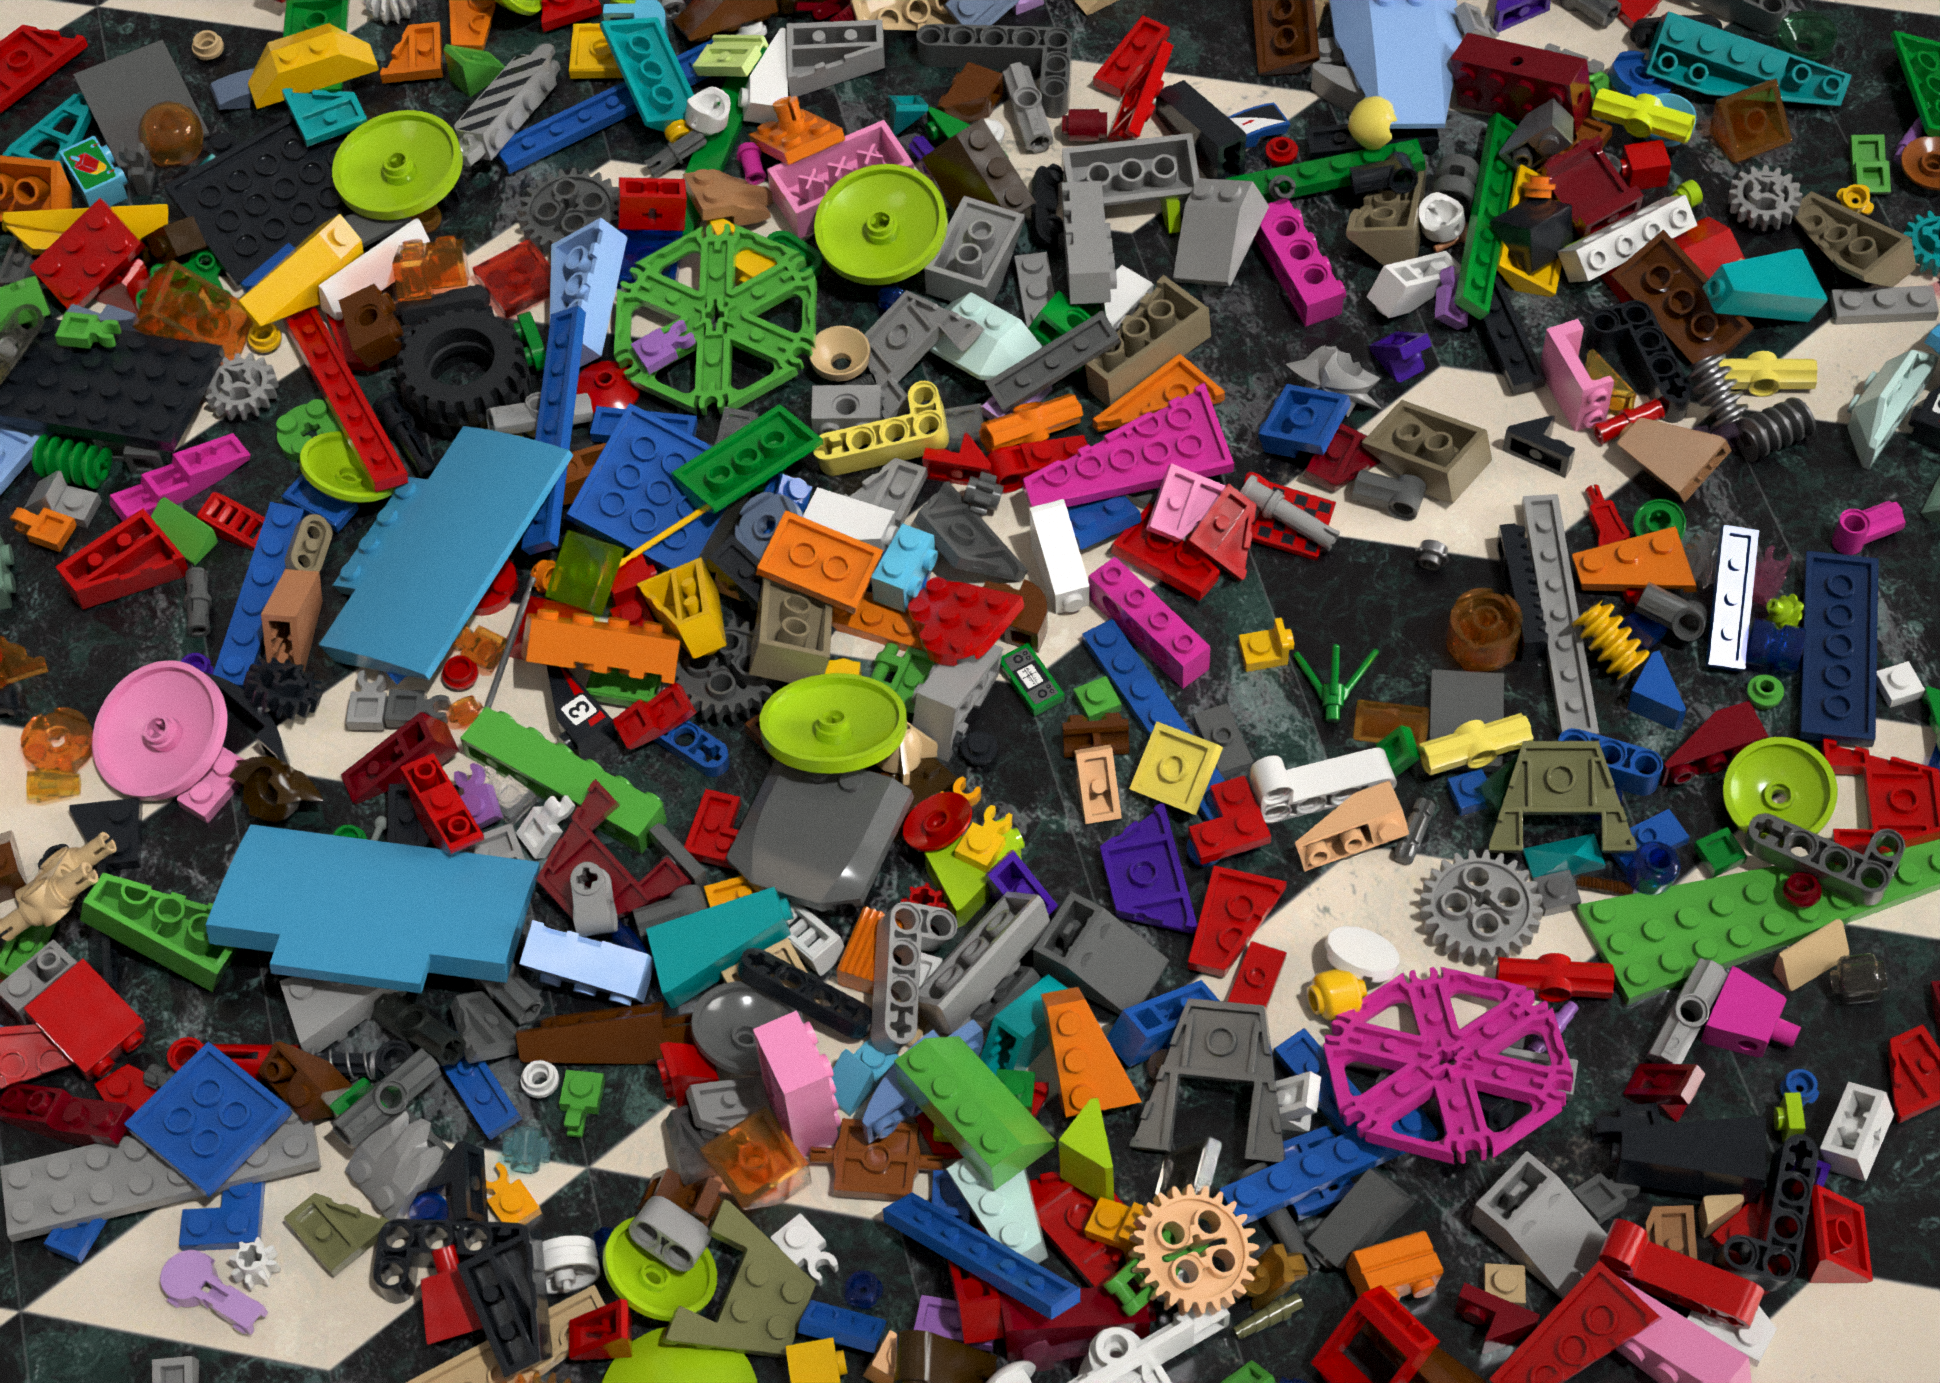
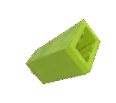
[924,817,1025,928]

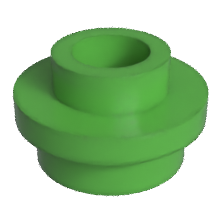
[1747,675,1784,710]

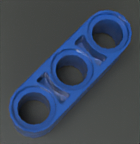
[1558,728,1663,796]

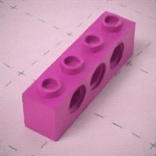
[1254,198,1346,327]
[1088,557,1210,689]

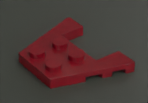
[536,779,692,919]

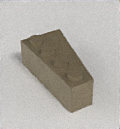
[1085,275,1211,407]

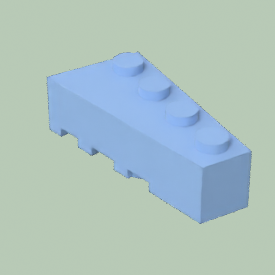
[550,218,627,367]

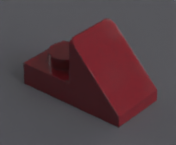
[1623,1064,1705,1122]
[1455,1283,1540,1354]

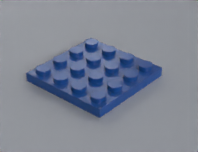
[565,403,735,572]

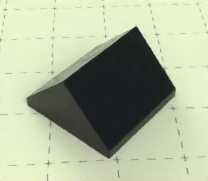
[1489,197,1573,276]

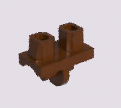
[1063,712,1129,758]

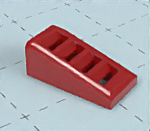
[197,492,265,551]

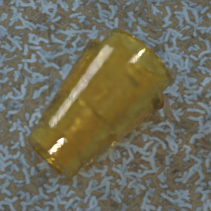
[26,767,81,803]

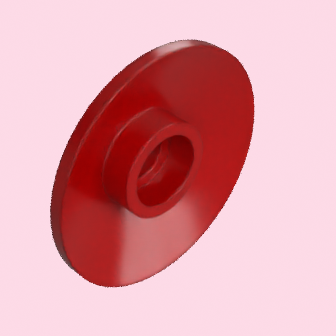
[576,361,641,416]
[903,792,972,852]

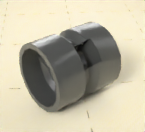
[1431,154,1479,215]

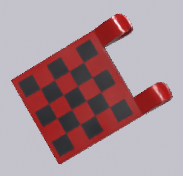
[1243,472,1336,561]

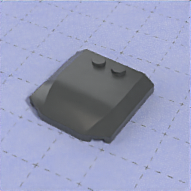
[726,759,914,911]

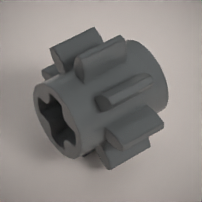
[963,471,1004,516]

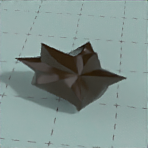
[228,756,324,824]

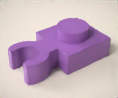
[1435,265,1468,330]
[631,320,696,375]
[454,763,503,829]

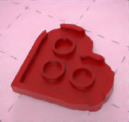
[908,577,1024,666]

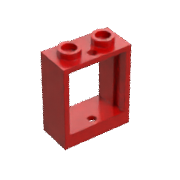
[1311,1285,1440,1383]

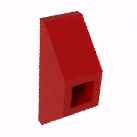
[400,753,484,854]

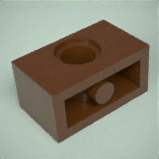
[338,283,404,368]

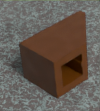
[937,62,1003,123]
[258,1041,353,1122]

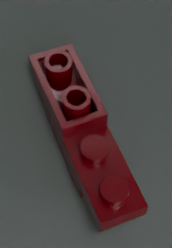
[0,1083,136,1146]

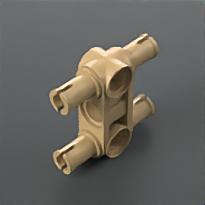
[0,832,117,941]

